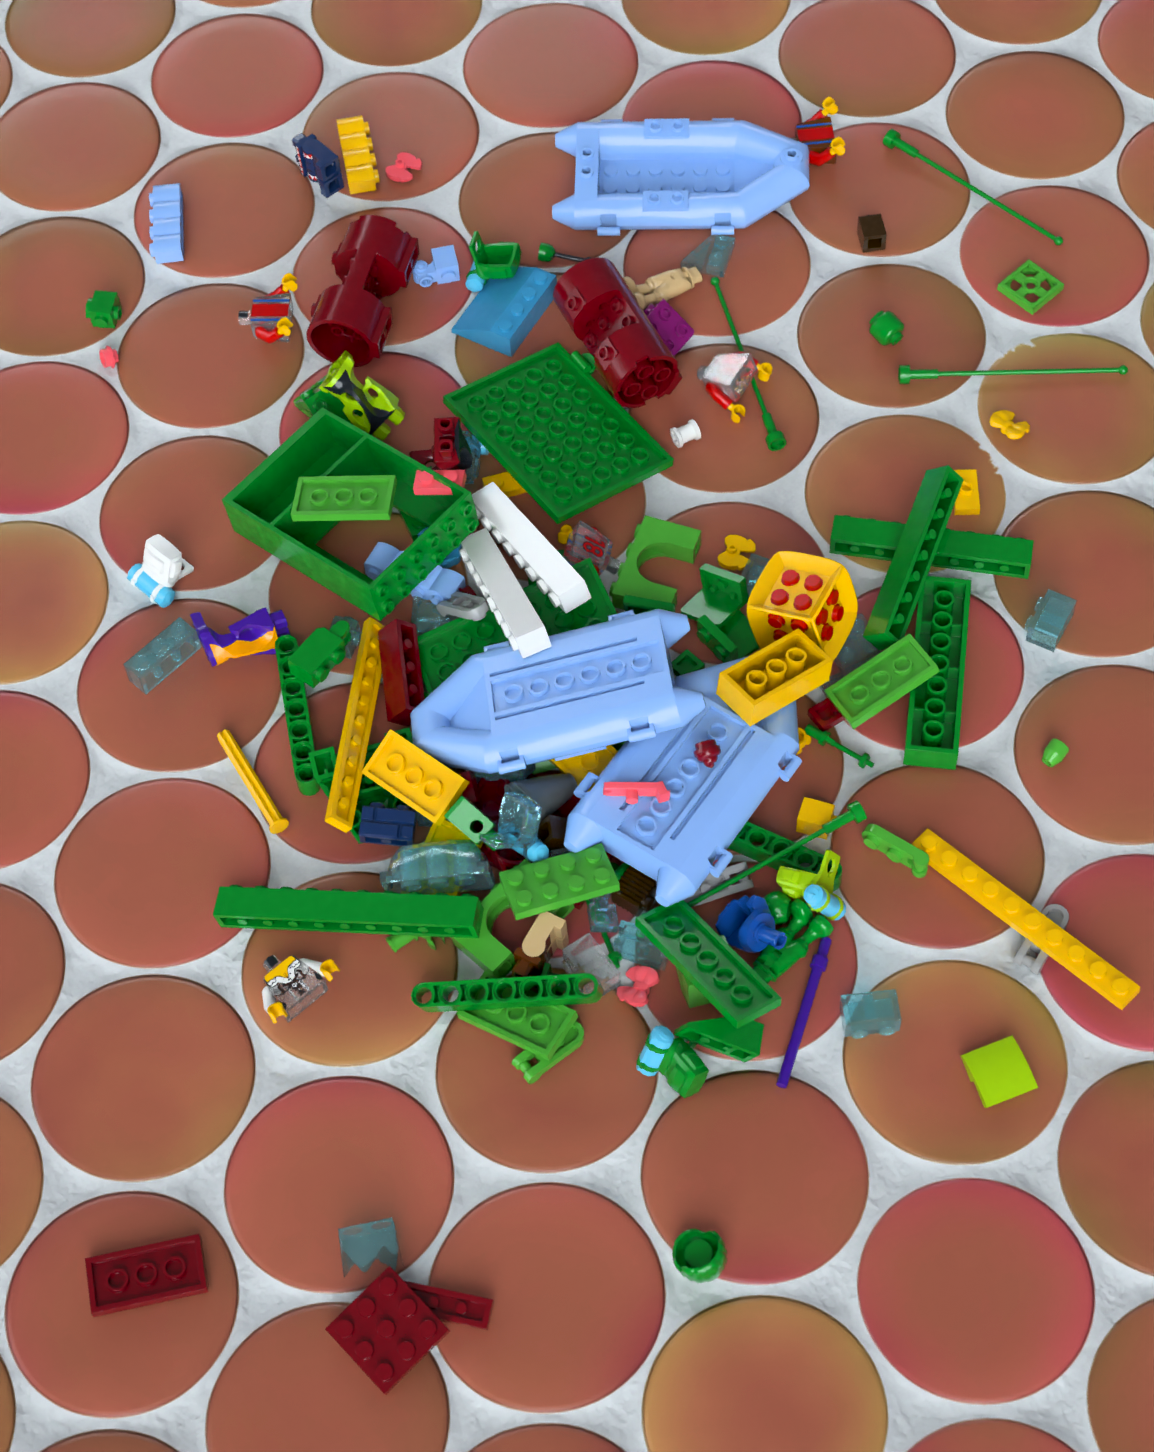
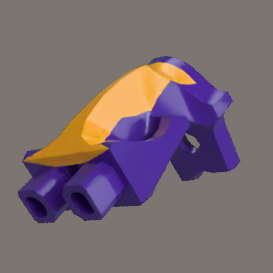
[190,607,291,668]

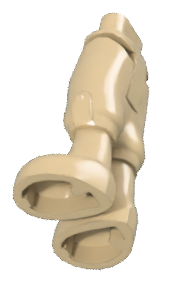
[623,266,702,311]

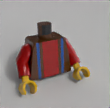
[791,97,845,166]

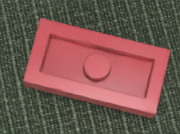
[413,470,467,495]

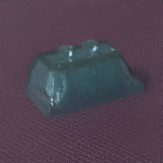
[380,840,496,895]

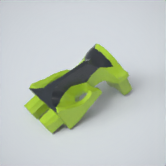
[319,350,405,441]

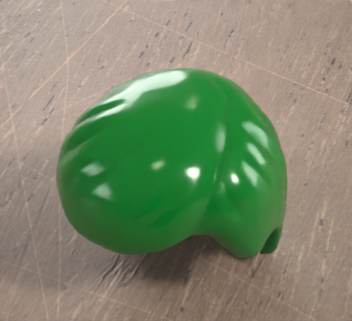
[672,1229,727,1283]

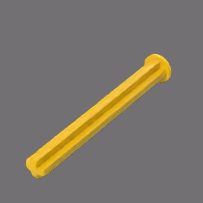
[217,729,289,834]

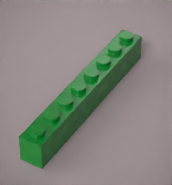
[862,465,964,650]
[829,515,1034,579]

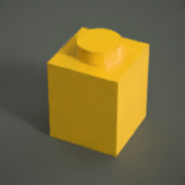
[796,797,838,840]

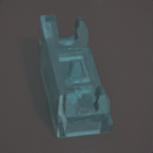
[614,920,669,971]

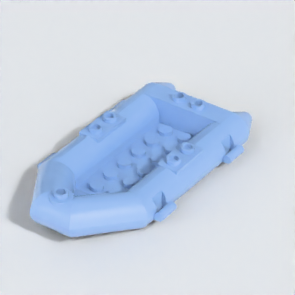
[552,118,810,236]
[410,609,706,775]
[564,656,802,907]

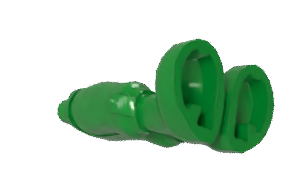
[753,898,834,984]

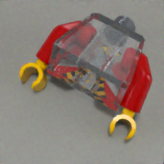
[697,351,772,423]

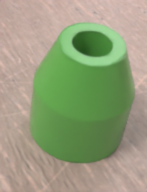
[1042,738,1069,767]

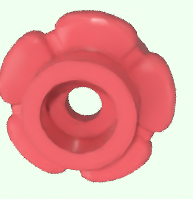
[99,346,119,368]

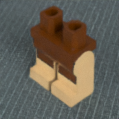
[512,912,569,990]

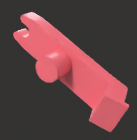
[603,781,670,804]

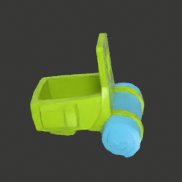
[776,850,846,921]

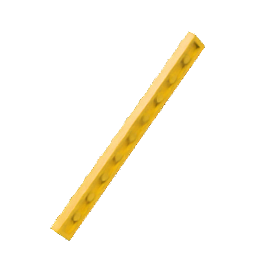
[324,617,385,833]
[912,828,1140,1010]

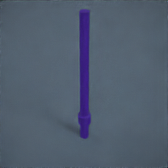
[776,937,832,1088]

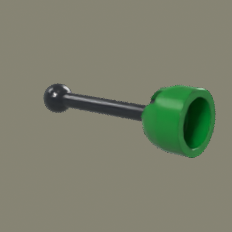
[538,242,591,262]

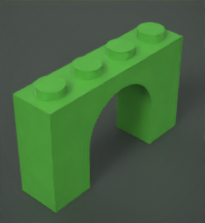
[609,515,701,610]
[451,859,575,978]

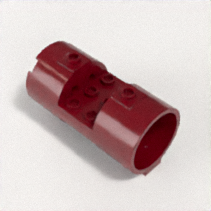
[306,215,419,367]
[553,257,683,408]

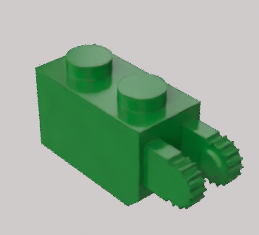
[287,620,351,688]

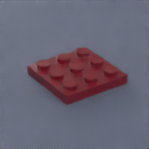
[325,1266,450,1395]

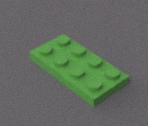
[291,475,397,521]
[824,633,940,729]
[499,843,620,920]
[456,971,578,1061]

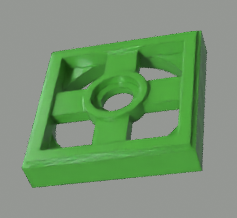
[997,260,1064,315]

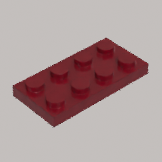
[85,1234,209,1317]

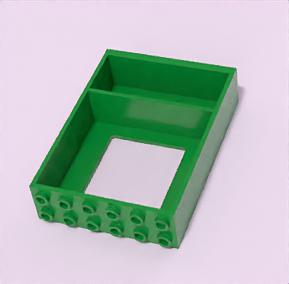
[222,407,479,621]

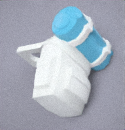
[127,534,194,608]

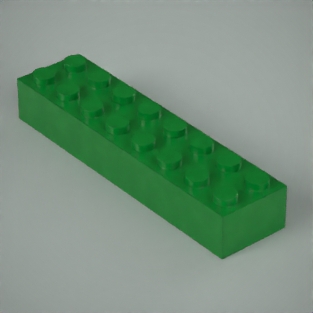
[903,576,971,770]

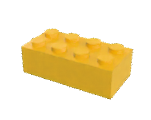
[716,628,833,727]

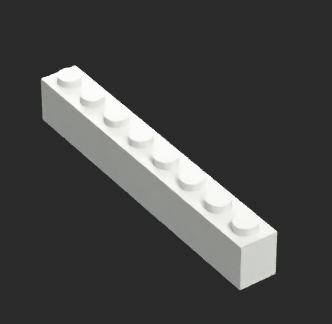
[472,482,592,614]
[458,528,551,659]

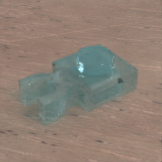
[587,893,619,932]

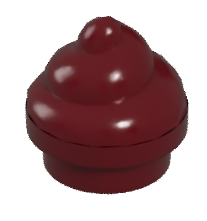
[694,739,721,768]

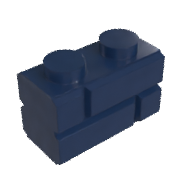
[359,803,417,848]

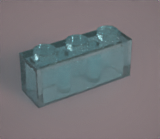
[123,617,202,694]

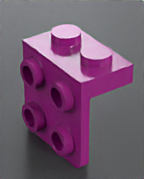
[644,299,694,356]

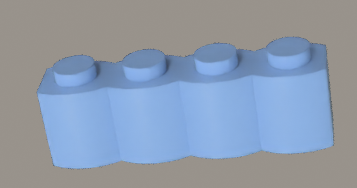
[149,183,184,264]
[364,542,466,606]

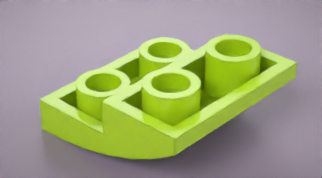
[960,1035,1038,1108]

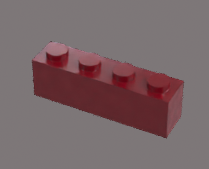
[378,619,425,727]

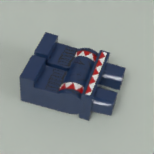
[292,133,344,198]

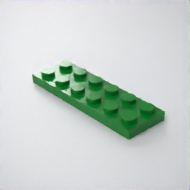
[635,900,782,1029]

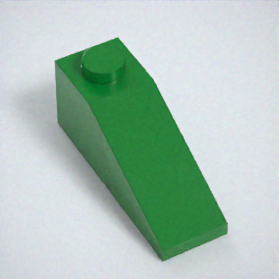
[674,1017,764,1062]

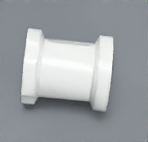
[670,419,701,448]

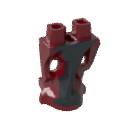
[409,417,472,472]

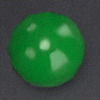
[764,891,792,925]

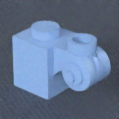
[413,245,460,287]

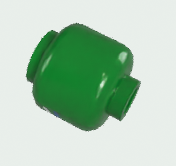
[869,310,904,346]

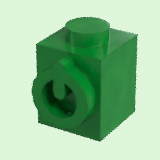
[86,290,122,329]

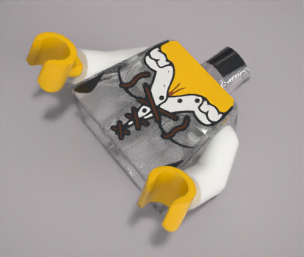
[262,955,340,1024]

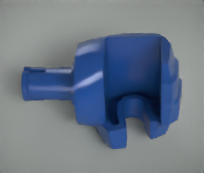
[715,895,787,953]

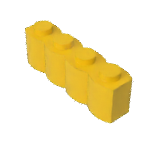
[336,115,380,195]

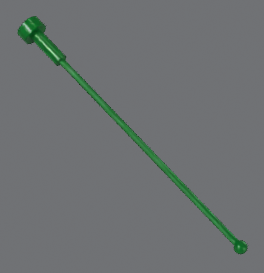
[883,129,1063,245]
[711,277,787,451]
[898,365,1128,384]
[636,800,867,937]

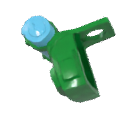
[465,231,521,292]
[636,1026,709,1098]

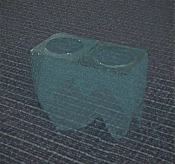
[338,1217,404,1278]

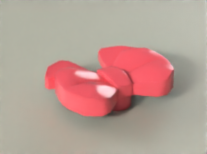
[386,152,422,183]
[616,965,660,1007]

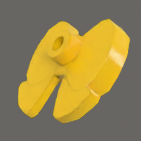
[989,410,1030,439]
[717,535,756,571]

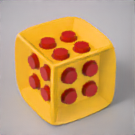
[747,551,858,661]

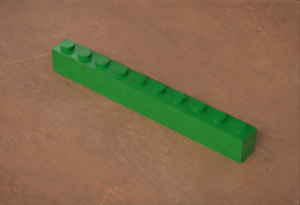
[213,885,484,938]

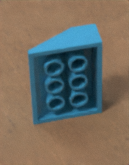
[451,267,557,357]

